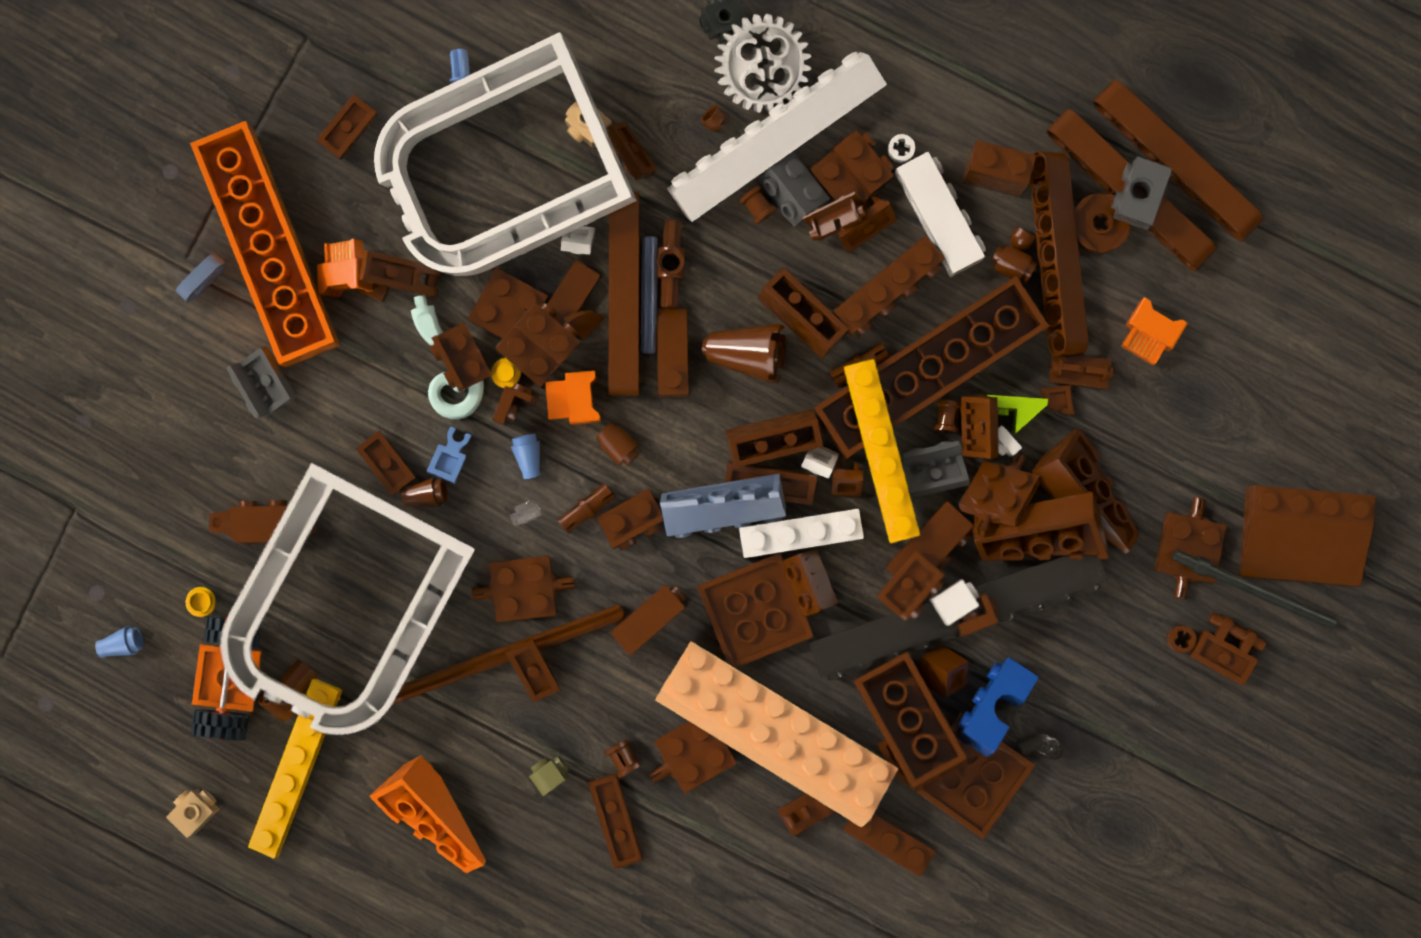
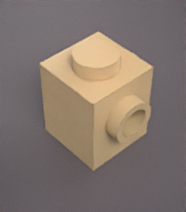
[565,101,612,149]
[166,788,219,839]

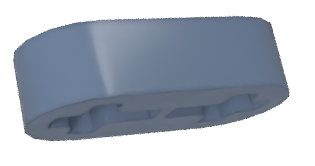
[176,252,227,303]

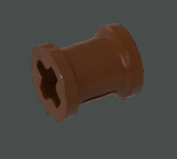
[739,185,777,225]
[933,400,961,433]
[604,739,642,778]

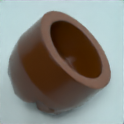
[700,105,727,132]
[1010,226,1036,251]

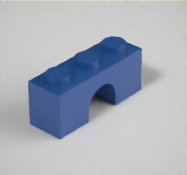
[956,657,1039,757]

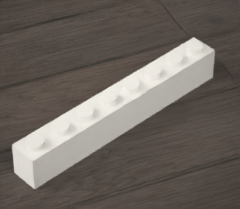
[667,52,887,222]

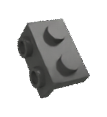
[759,153,830,227]
[227,346,297,419]
[901,441,969,498]

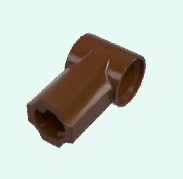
[258,659,319,722]

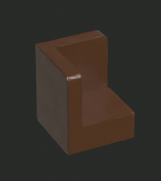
[920,646,969,697]

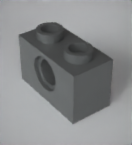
[1111,157,1172,230]

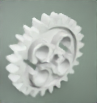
[715,14,811,112]

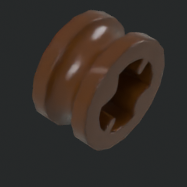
[1167,626,1197,653]

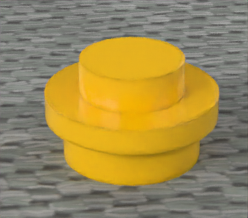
[491,358,521,388]
[186,587,216,617]

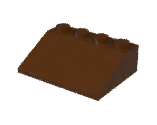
[1239,485,1375,587]

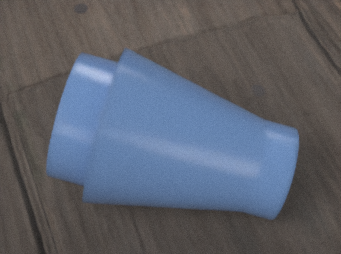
[511,434,541,479]
[95,626,144,658]

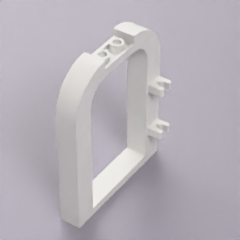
[374,32,637,276]
[221,463,475,734]

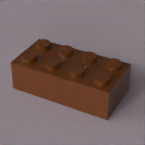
[854,652,967,792]

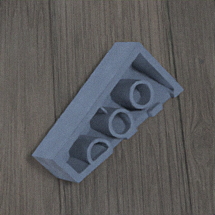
[660,473,786,538]

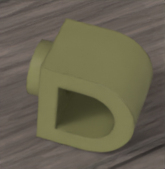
[529,756,569,796]

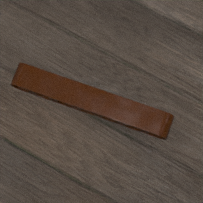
[1093,80,1264,242]
[1046,109,1217,272]
[1030,151,1088,356]
[609,191,640,396]

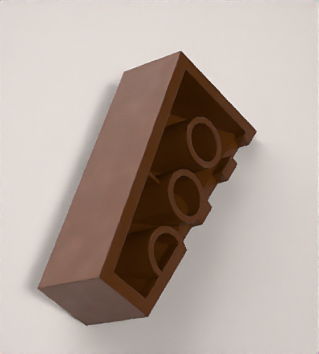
[974,492,1109,561]

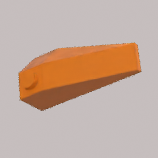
[369,755,486,873]

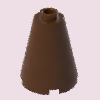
[702,324,786,384]

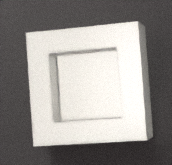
[561,226,595,255]
[998,425,1022,457]
[801,447,839,479]

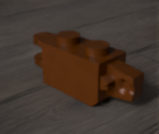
[209,500,317,544]

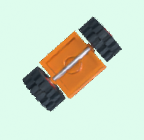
[191,616,262,741]

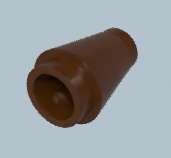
[401,477,448,506]

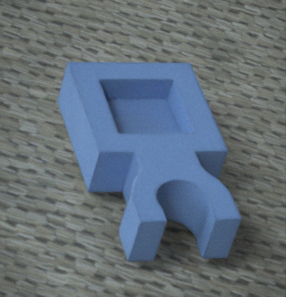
[427,426,472,484]

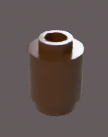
[991,243,1037,284]
[595,422,640,466]

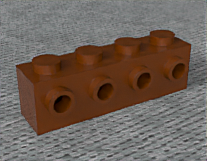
[832,236,945,338]

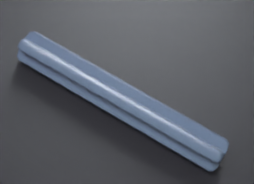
[640,236,658,354]

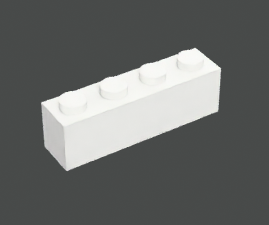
[894,152,986,277]
[739,509,864,558]

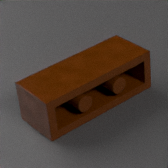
[758,267,849,359]
[725,409,823,468]
[884,501,974,576]

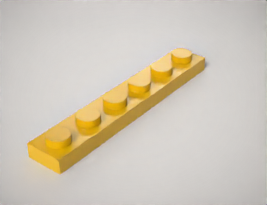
[843,359,920,543]
[248,679,343,859]

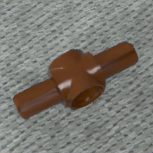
[657,219,685,308]

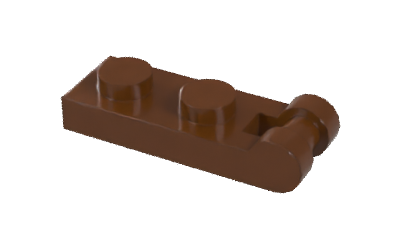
[358,250,442,298]

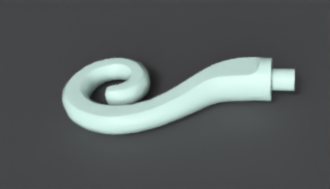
[411,295,484,419]

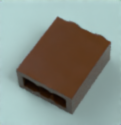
[962,140,1036,197]
[610,584,687,656]

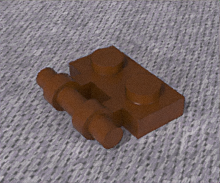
[1189,612,1267,686]

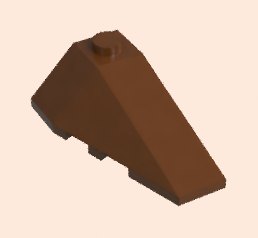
[1031,427,1139,553]

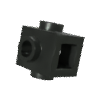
[699,0,746,43]

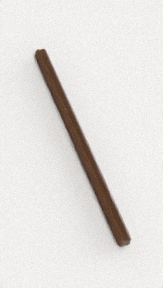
[344,604,625,706]

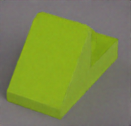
[987,395,1048,435]

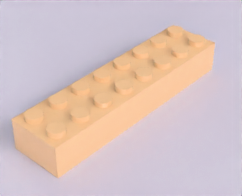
[655,641,898,827]

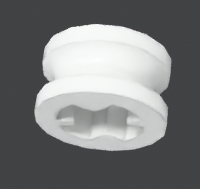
[888,134,915,163]

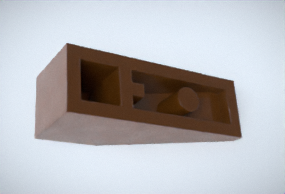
[657,308,689,398]

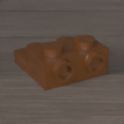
[809,130,894,202]
[495,302,580,388]

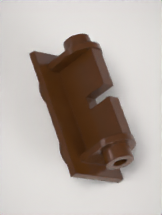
[802,191,868,241]
[1049,354,1113,389]

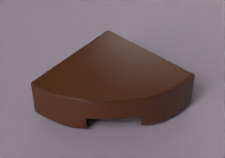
[563,309,605,340]
[1040,385,1075,415]

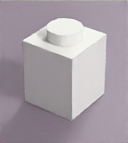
[929,580,979,625]

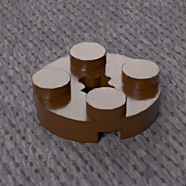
[1074,193,1131,254]

